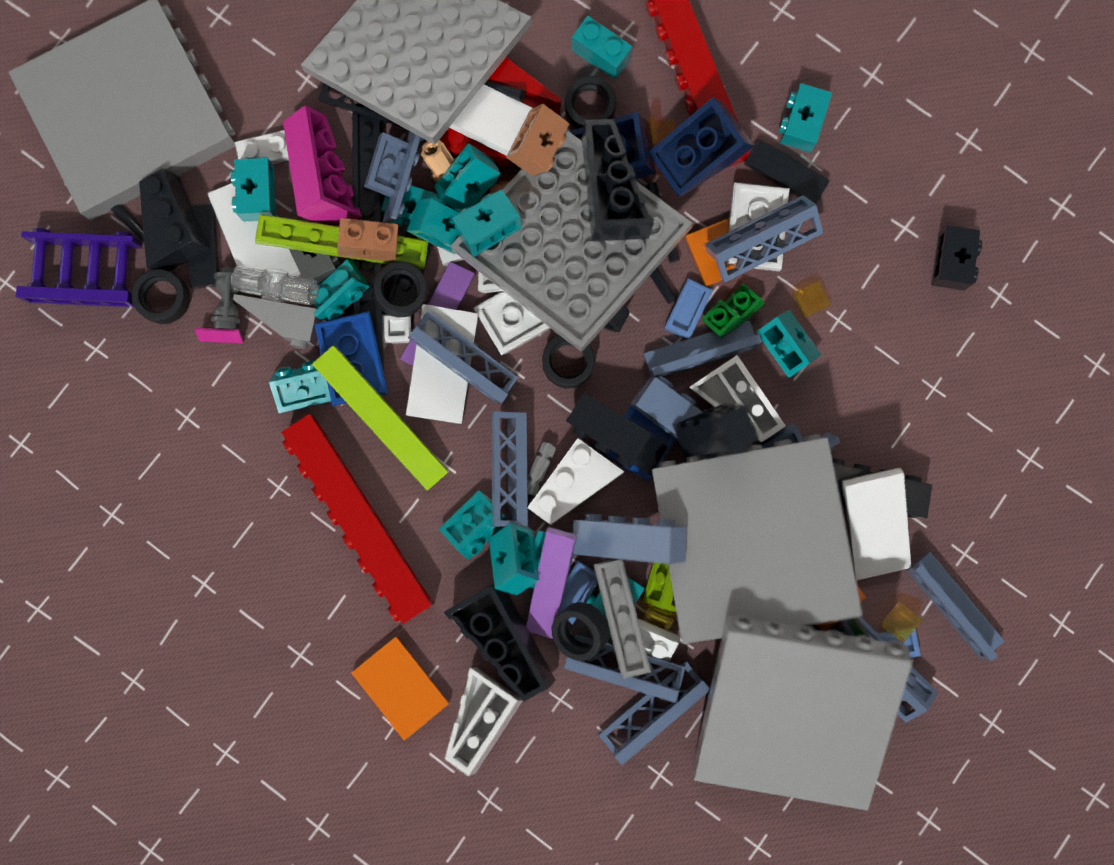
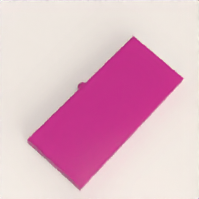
[195,328,244,344]

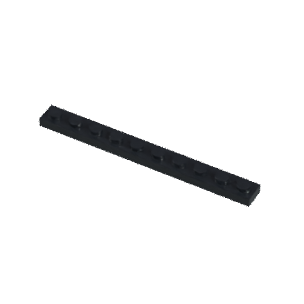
[352,104,384,370]

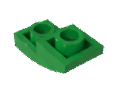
[701,284,765,338]

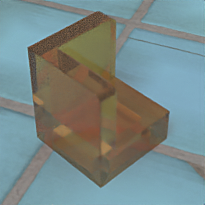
[647,115,676,148]

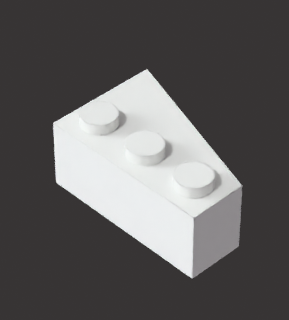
[690,355,786,442]
[527,439,624,525]
[445,668,522,776]

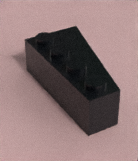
[582,119,654,241]
[832,458,932,519]
[443,583,556,702]

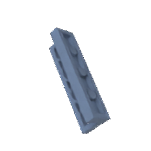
[705,195,823,282]
[408,310,518,405]
[643,320,762,379]
[492,412,528,527]
[906,552,1005,662]
[833,616,939,723]
[564,634,685,703]
[598,660,710,766]

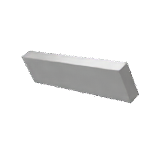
[594,559,651,679]

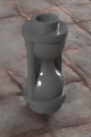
[211,268,243,330]

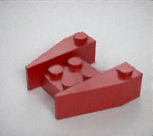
[441,57,561,168]

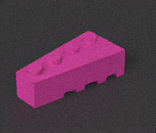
[283,105,362,226]

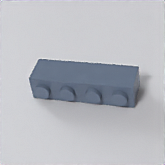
[630,376,739,460]
[573,514,687,564]

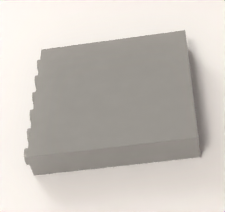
[8,0,236,221]
[652,434,862,644]
[694,615,912,811]

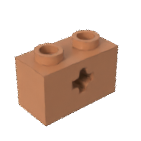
[506,104,570,176]
[338,218,398,262]

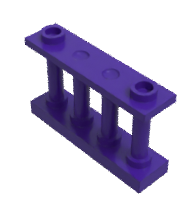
[16,228,142,307]

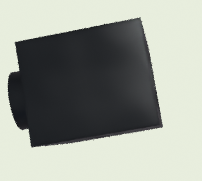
[931,225,982,291]

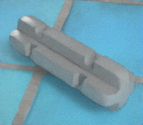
[527,442,556,496]

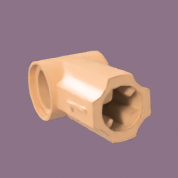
[420,140,455,183]

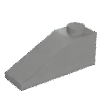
[233,294,321,349]

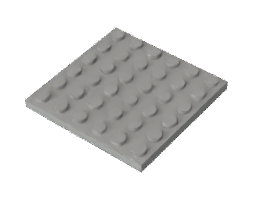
[301,0,532,145]
[451,130,692,352]

